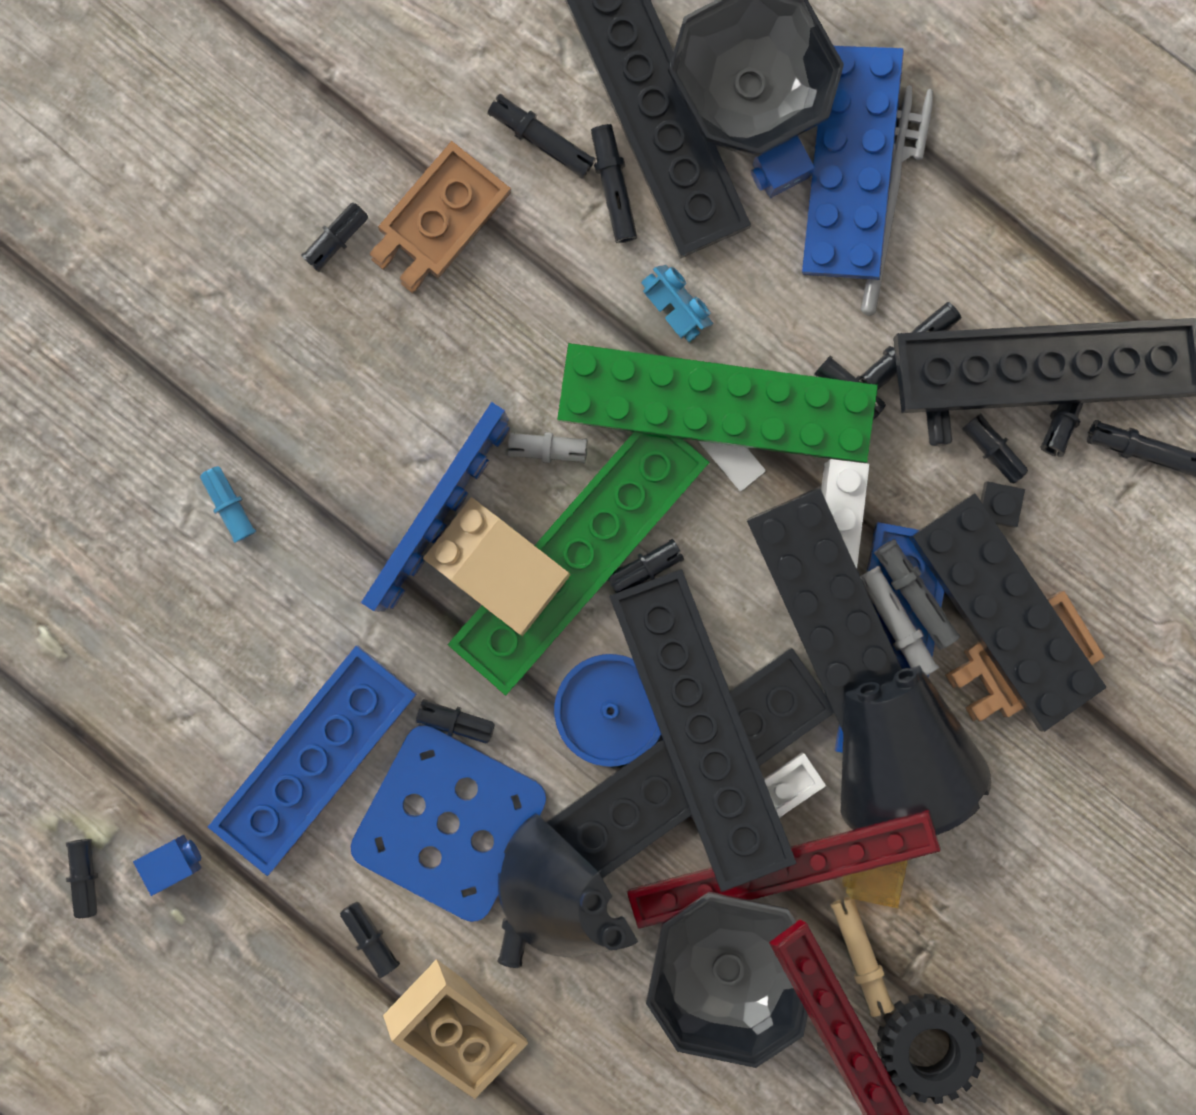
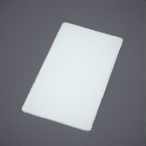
[698,441,765,491]

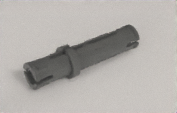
[874,539,960,650]

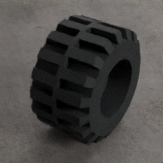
[877,993,984,1104]

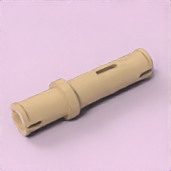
[830,896,895,1017]

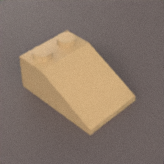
[423,497,571,637]
[383,959,528,1099]

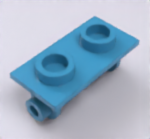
[641,265,714,342]

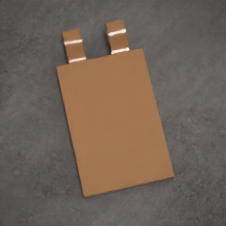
[370,141,511,294]
[945,591,1105,722]

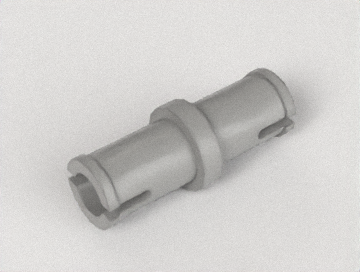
[508,432,588,463]

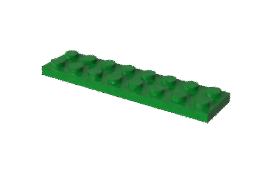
[557,343,878,463]
[447,432,710,696]

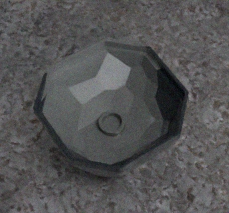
[668,0,844,157]
[646,892,808,1068]

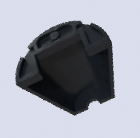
[840,665,991,835]
[498,813,638,957]

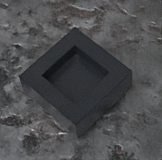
[980,481,1025,528]

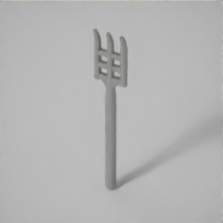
[861,85,933,316]

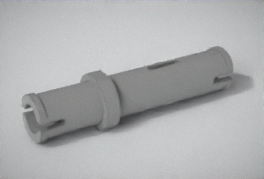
[860,566,939,675]

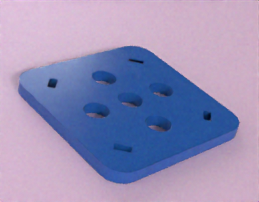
[350,725,546,922]

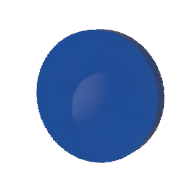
[554,654,661,767]

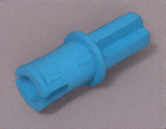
[200,466,256,543]

